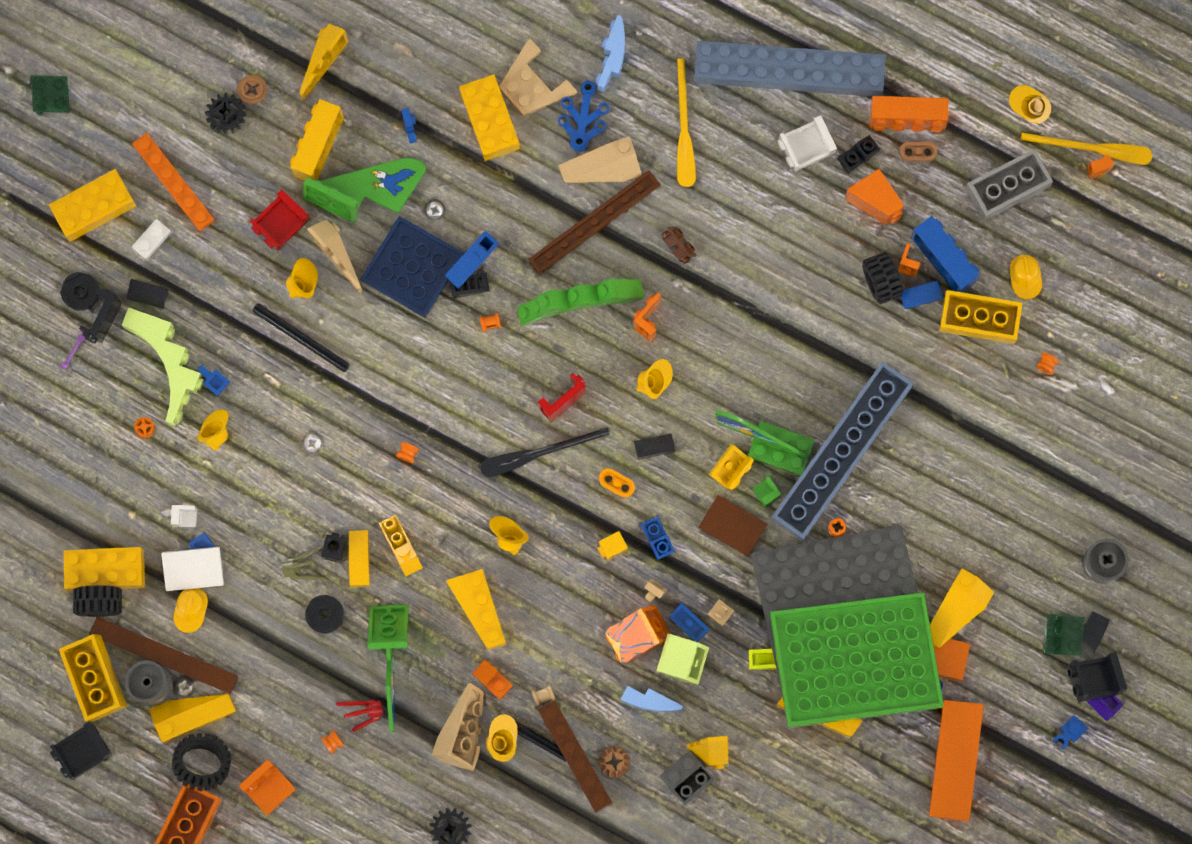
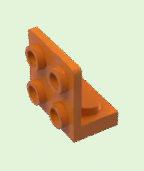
[633,293,661,343]
[239,759,296,815]

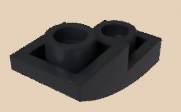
[837,135,881,174]
[1075,611,1110,657]

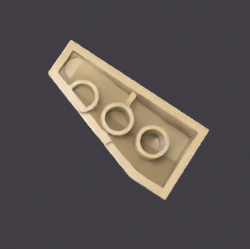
[307,219,363,293]

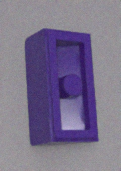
[1086,696,1124,721]

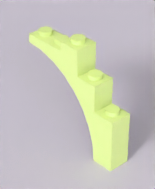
[122,307,204,427]

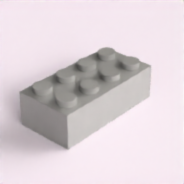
[965,149,1053,221]

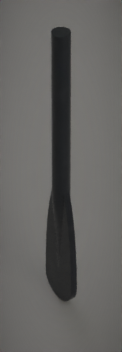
[481,427,610,478]

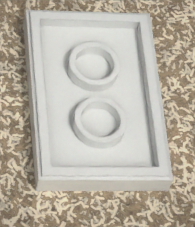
[161,546,224,591]

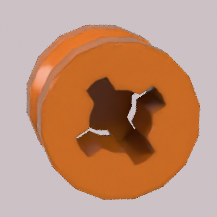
[1036,353,1059,375]
[134,417,155,438]
[396,442,419,464]
[321,730,344,754]

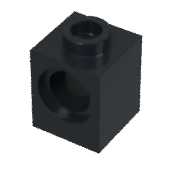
[321,532,347,563]

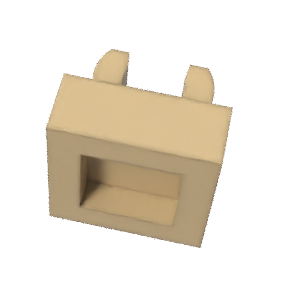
[644,579,668,603]
[707,599,734,627]

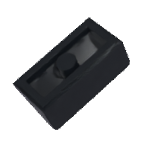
[127,279,169,309]
[634,434,675,460]

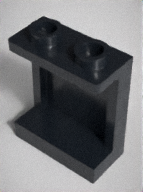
[79,288,122,344]
[1067,652,1128,703]
[50,721,113,780]

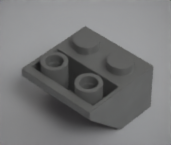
[660,750,715,805]

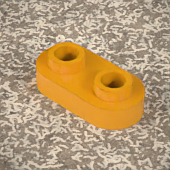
[599,469,635,498]

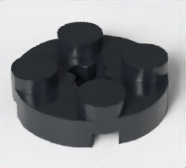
[60,272,99,311]
[305,595,344,634]

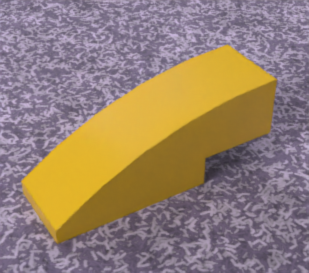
[349,530,370,588]

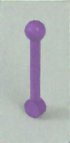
[61,334,85,369]

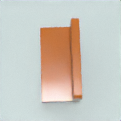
[898,243,920,278]

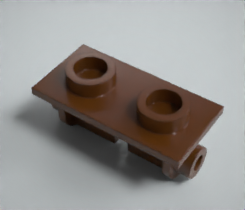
[661,226,697,264]

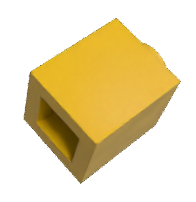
[597,531,628,561]

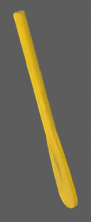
[677,59,696,187]
[1021,133,1152,165]

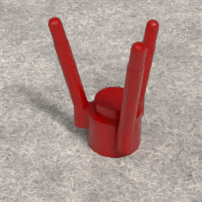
[336,699,384,732]

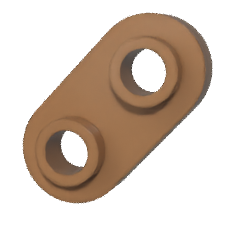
[899,142,938,162]

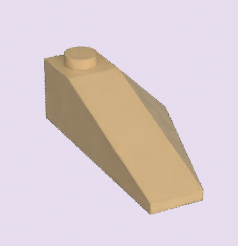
[558,136,642,183]
[432,683,484,771]

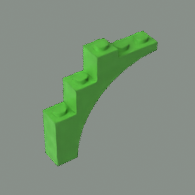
[517,279,644,325]

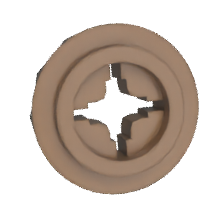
[237,75,267,105]
[599,747,630,778]

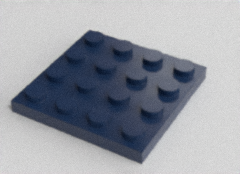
[360,216,464,319]

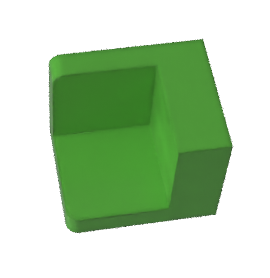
[752,476,781,508]

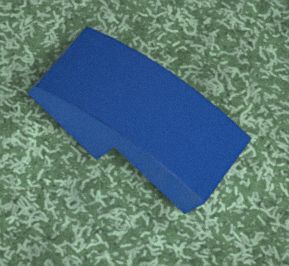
[901,281,944,310]
[640,516,675,560]

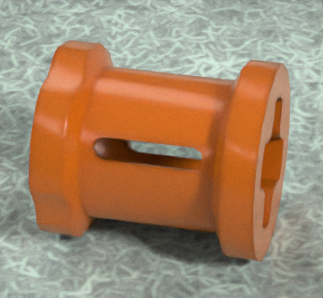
[479,312,501,332]
[828,518,846,537]

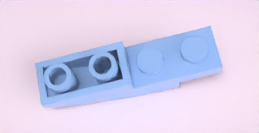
[595,15,625,93]

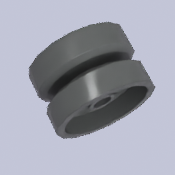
[1082,539,1129,584]
[125,660,173,707]

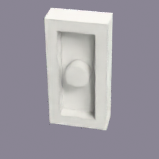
[132,219,172,260]

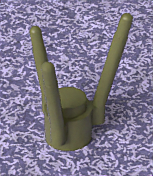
[282,546,325,580]

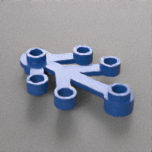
[558,81,610,152]

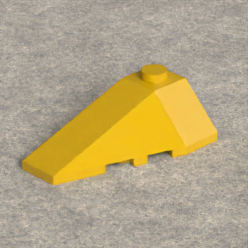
[299,24,349,100]
[930,568,994,648]
[149,694,236,745]
[687,736,728,770]

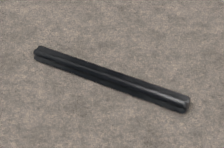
[252,303,350,372]

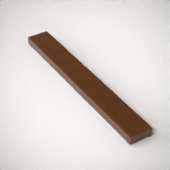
[528,170,661,275]
[89,617,239,694]

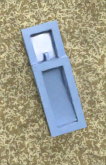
[620,686,683,712]

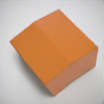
[1087,154,1115,179]

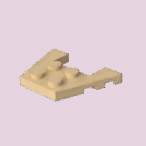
[499,39,578,116]

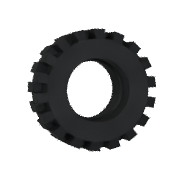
[862,252,903,304]
[73,585,122,617]

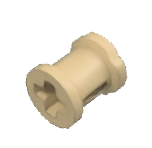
[531,684,555,707]

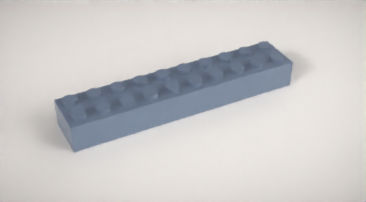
[694,41,886,97]
[771,362,914,542]

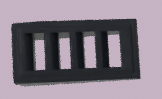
[449,273,490,299]

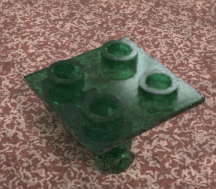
[30,75,70,115]
[1044,614,1085,656]

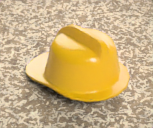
[1009,85,1051,124]
[1010,255,1042,299]
[286,258,318,298]
[636,359,673,399]
[197,410,229,451]
[489,516,529,555]
[173,588,208,633]
[486,714,517,762]

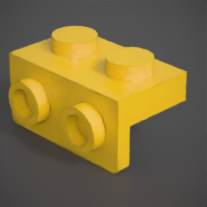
[708,444,754,490]

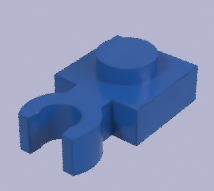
[401,108,417,144]
[183,532,216,550]
[1053,715,1088,750]

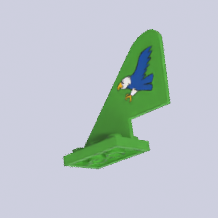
[303,158,426,223]

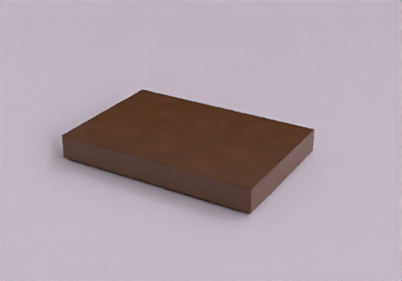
[698,495,768,557]

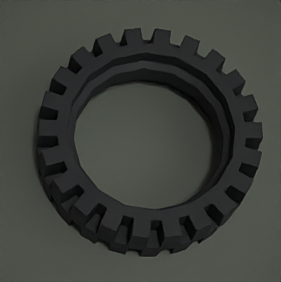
[172,733,231,791]

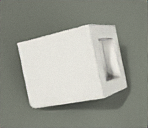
[171,505,197,528]

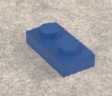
[668,603,710,642]

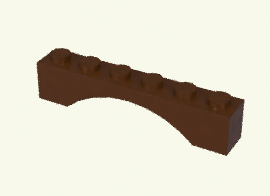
[538,700,612,814]

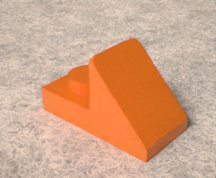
[472,660,513,700]

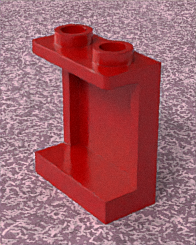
[250,189,310,250]
[538,373,586,423]

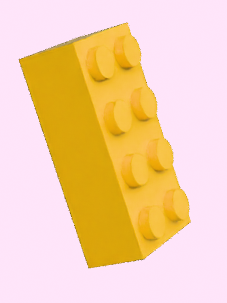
[459,74,520,161]
[289,99,344,181]
[49,169,136,242]
[939,290,1023,344]
[64,547,145,592]
[59,634,128,722]

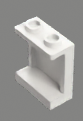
[777,115,837,172]

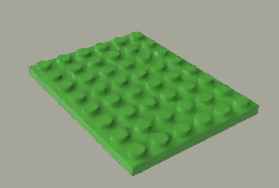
[770,593,944,728]

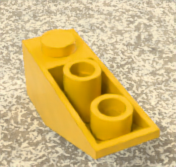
[379,515,423,576]

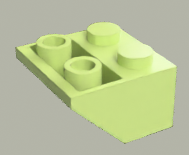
[657,634,709,685]

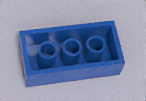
[911,216,979,293]

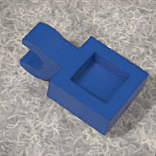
[197,365,230,397]

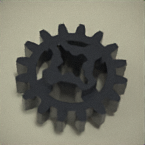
[205,93,247,135]
[429,808,472,844]

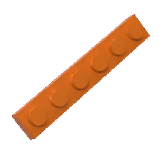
[132,132,215,232]

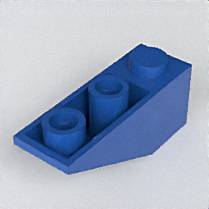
[444,231,499,288]

